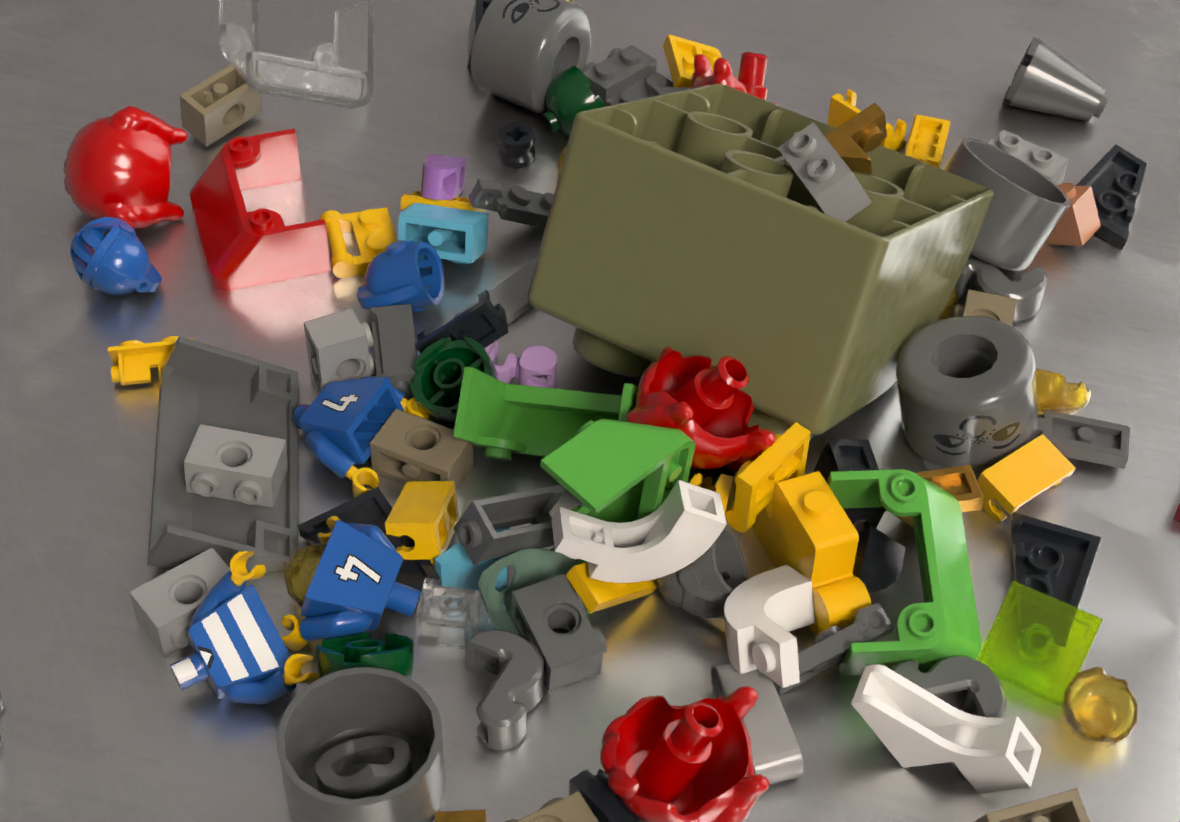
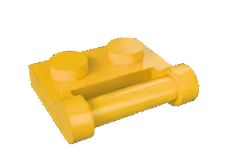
[663,34,722,88]
[319,207,397,278]
[726,422,811,533]

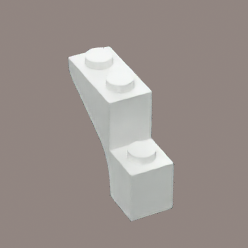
[851,664,1042,793]

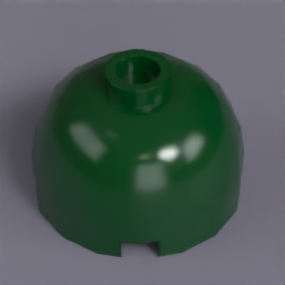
[543,65,605,138]
[410,337,498,423]
[316,633,414,679]

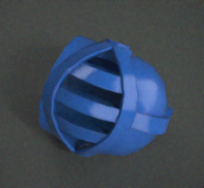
[70,217,162,295]
[356,240,444,312]

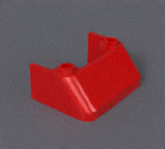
[189,129,331,291]

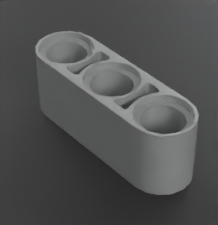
[711,661,804,784]

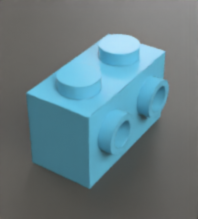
[398,203,489,264]

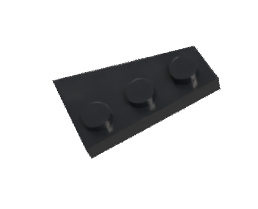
[1076,144,1147,250]
[297,487,442,600]
[1010,512,1101,648]

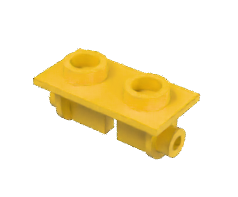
[108,336,193,386]

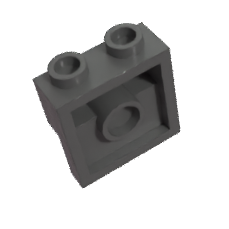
[583,45,674,107]

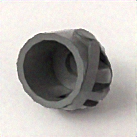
[655,524,748,618]

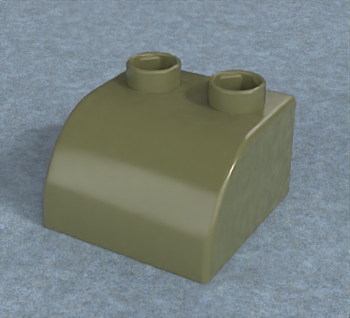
[528,84,994,440]

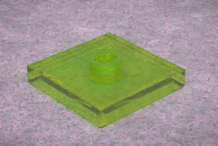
[977,581,1103,708]

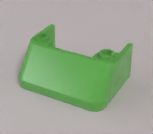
[453,367,638,460]
[540,419,696,610]
[827,469,981,676]

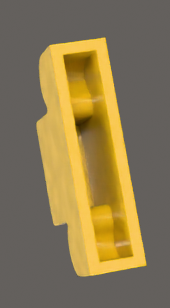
[751,471,872,637]

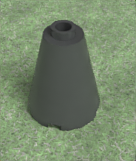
[1002,37,1109,122]

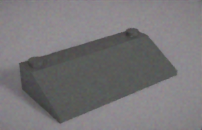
[147,336,298,573]

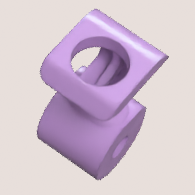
[485,340,557,388]

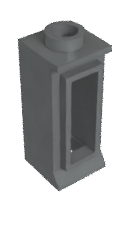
[370,304,418,400]
[454,484,565,566]

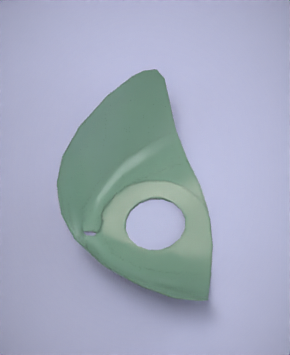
[478,548,579,635]

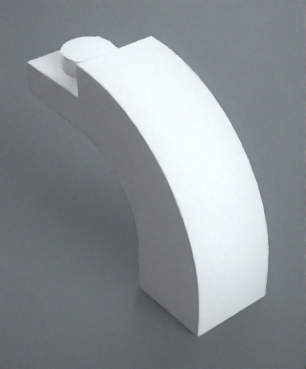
[552,480,727,583]
[724,565,815,688]

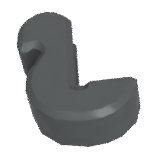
[952,254,1048,323]
[465,629,544,750]
[891,656,1007,718]

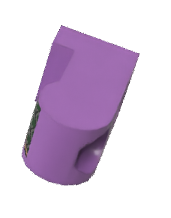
[421,154,467,200]

